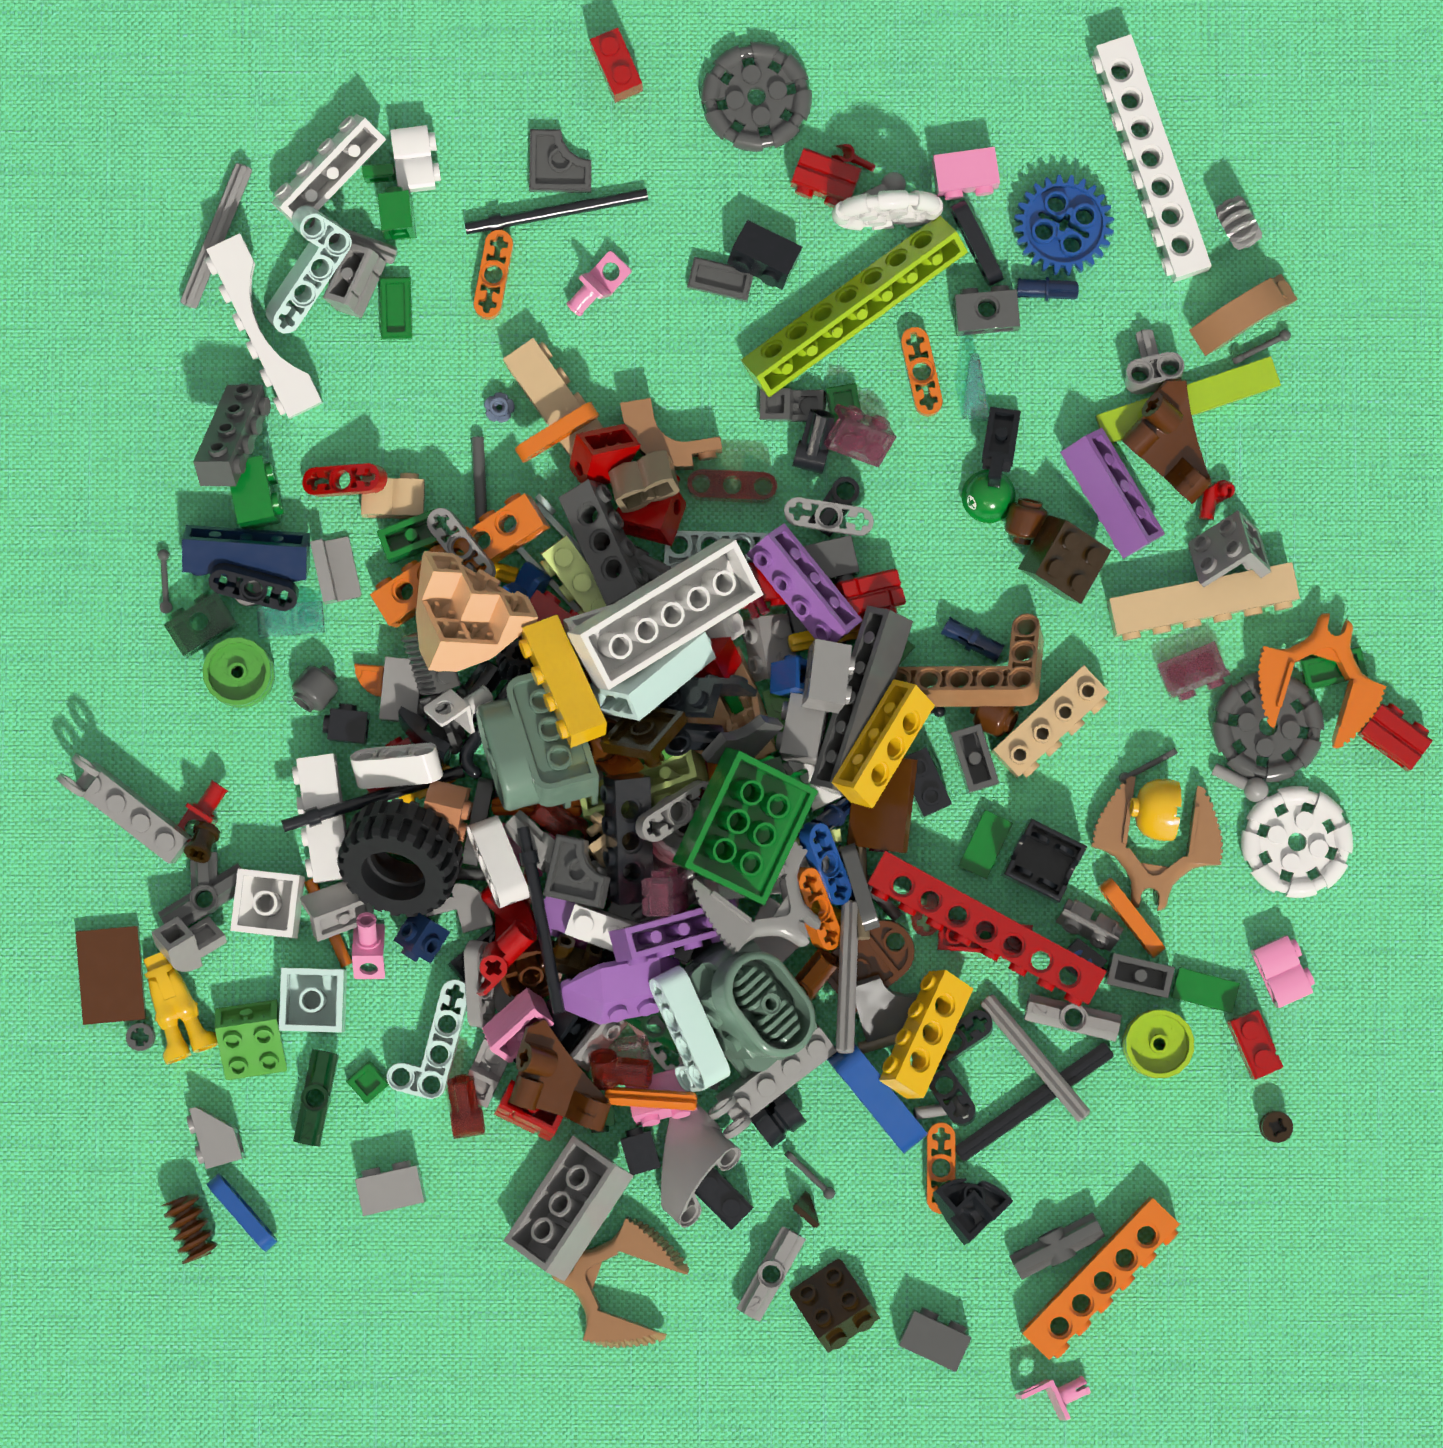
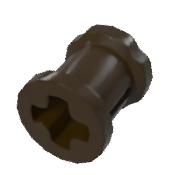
[183,821,220,863]

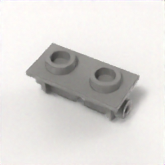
[1056,899,1124,952]

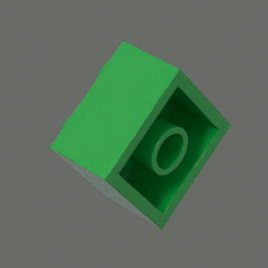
[230,455,284,529]

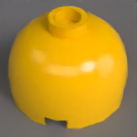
[1129,779,1182,841]

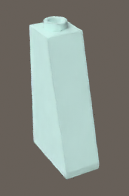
[590,632,716,721]

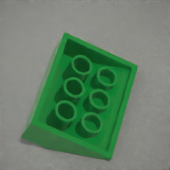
[672,747,818,906]

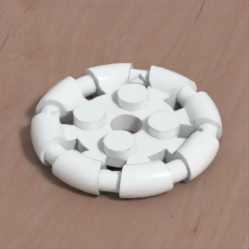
[832,190,944,231]
[1241,786,1353,898]

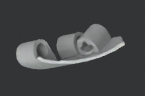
[661,1104,741,1228]

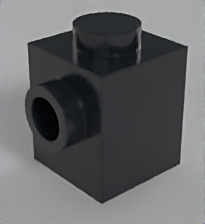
[323,703,370,745]

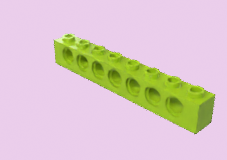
[741,216,968,397]

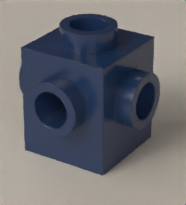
[394,913,450,964]

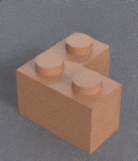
[423,781,474,842]

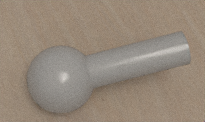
[862,172,906,195]
[1212,763,1269,802]
[913,1094,970,1120]

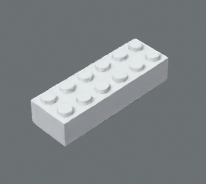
[566,538,764,690]

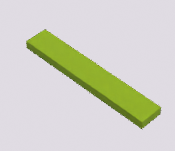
[1095,356,1281,443]

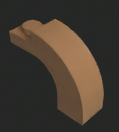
[1189,274,1298,356]
[620,398,722,470]

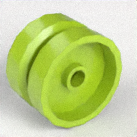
[1122,1010,1194,1078]

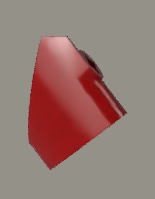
[476,886,537,996]

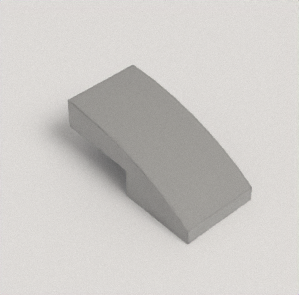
[459,1037,508,1108]

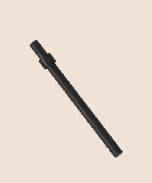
[465,188,648,235]
[281,765,465,832]
[517,826,565,1014]

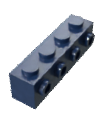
[182,525,310,582]

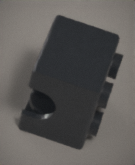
[1000,818,1087,903]

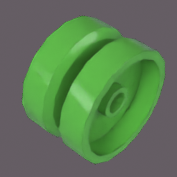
[202,637,275,708]

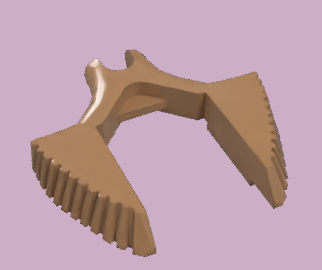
[1091,776,1223,911]
[551,1217,689,1348]

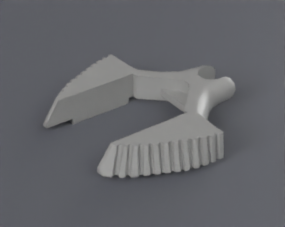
[693,842,821,955]

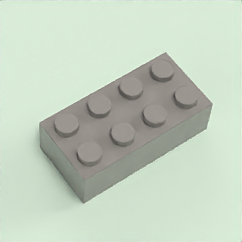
[503,1136,633,1281]

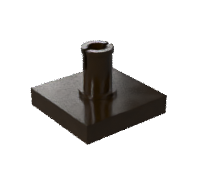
[600,707,688,768]

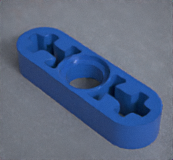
[799,822,852,905]
[207,1173,278,1252]

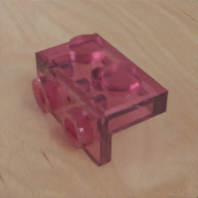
[824,404,896,468]
[1156,641,1231,702]

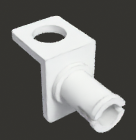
[424,685,494,734]

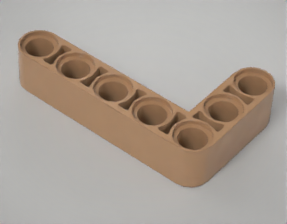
[895,613,1044,707]

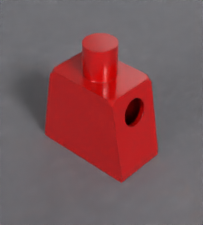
[569,424,641,484]
[616,475,686,546]

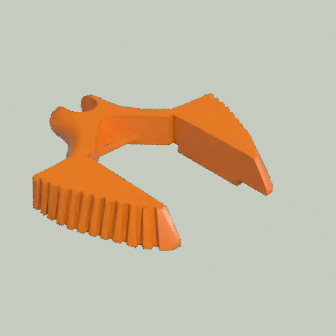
[1258,613,1386,748]

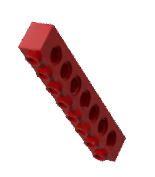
[867,851,1107,1007]

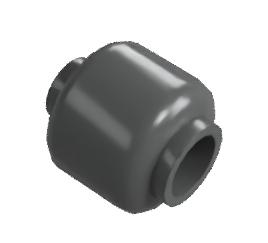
[292,665,338,712]

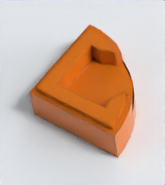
[354,663,384,697]

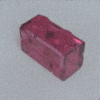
[642,867,688,916]

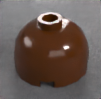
[500,940,562,998]

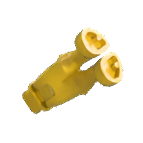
[143,952,218,1065]

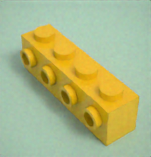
[519,615,607,748]

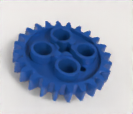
[1013,175,1114,276]

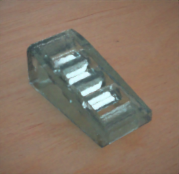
[962,353,989,421]

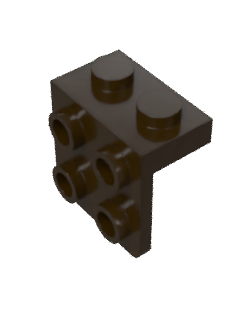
[790,1259,880,1353]

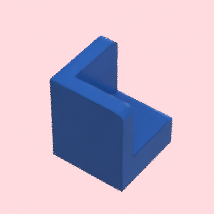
[503,562,552,599]

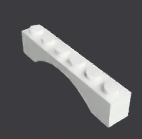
[205,233,323,419]

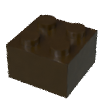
[1018,515,1112,604]

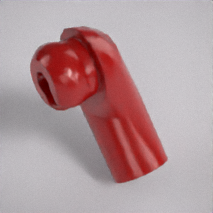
[1199,480,1235,520]

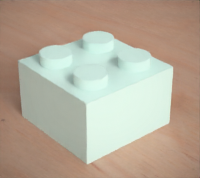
[279,968,347,1032]

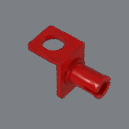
[178,780,228,831]

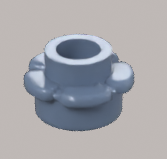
[484,392,515,423]

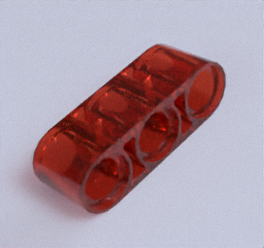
[687,469,777,503]

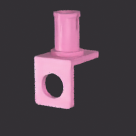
[566,251,632,316]
[352,912,385,979]
[1015,1376,1090,1421]

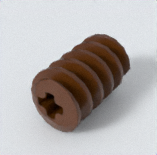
[160,1194,218,1264]

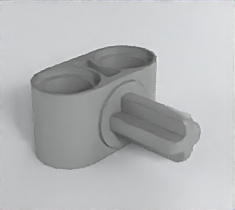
[1125,329,1184,395]

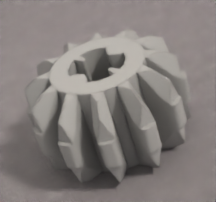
[1216,195,1262,250]

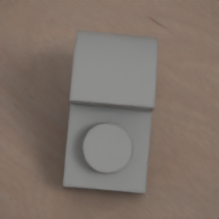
[426,883,495,933]
[152,916,227,972]

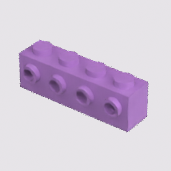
[1060,428,1165,559]
[747,523,863,642]
[608,899,737,966]

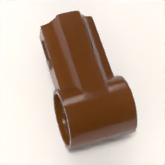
[795,948,839,1001]

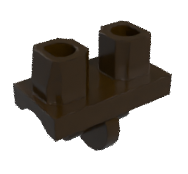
[552,933,605,980]

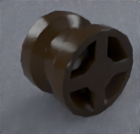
[1259,1111,1293,1143]

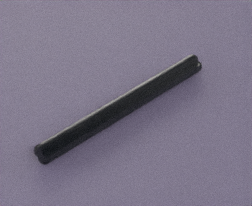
[955,1043,1114,1162]

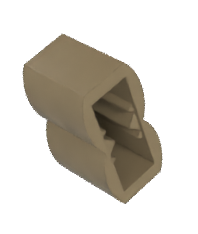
[608,450,680,513]

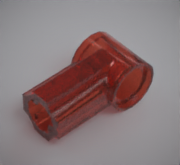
[530,803,590,841]
[589,1048,654,1090]
[447,1074,485,1139]

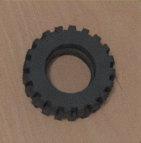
[337,799,463,917]

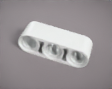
[350,743,443,789]
[467,815,530,908]

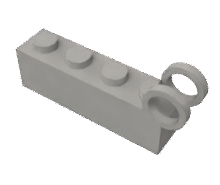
[56,753,192,864]
[708,1023,837,1139]

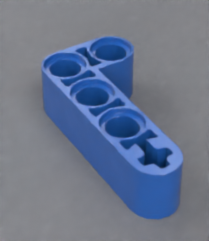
[827,1043,928,1154]

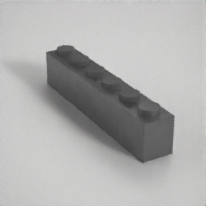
[810,606,913,796]

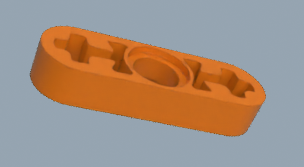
[474,230,513,320]
[901,327,943,417]
[515,402,599,463]
[797,867,840,950]
[1098,877,1166,958]
[926,1122,955,1214]

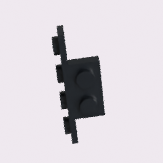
[659,675,757,718]

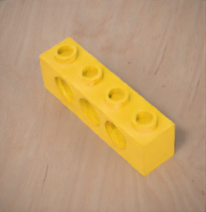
[831,679,935,808]
[879,970,973,1099]

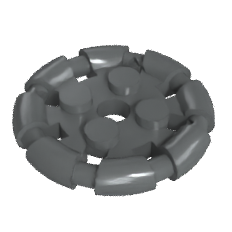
[701,42,812,152]
[1212,671,1324,782]

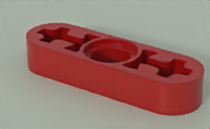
[302,463,387,497]

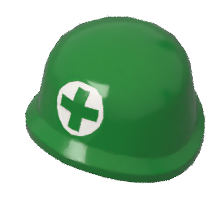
[961,469,1016,523]

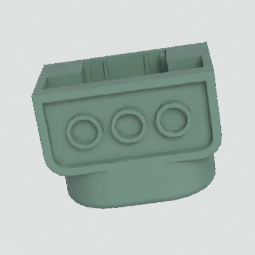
[476,673,599,811]
[684,939,817,1079]

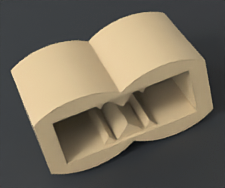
[361,473,425,519]

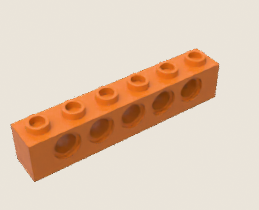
[370,493,551,628]
[1020,1196,1180,1360]

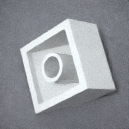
[230,868,305,939]

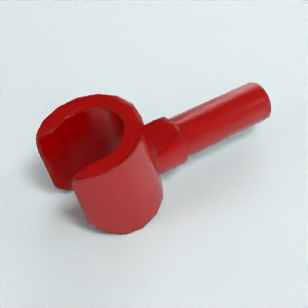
[831,144,876,172]

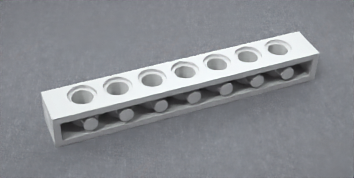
[1091,34,1212,283]

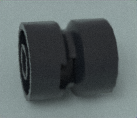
[751,1092,807,1148]

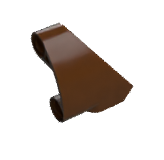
[1121,379,1212,504]
[509,1019,611,1131]

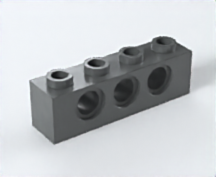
[558,479,649,606]

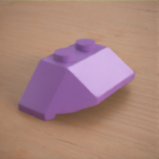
[560,953,680,1025]

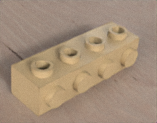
[991,665,1109,778]

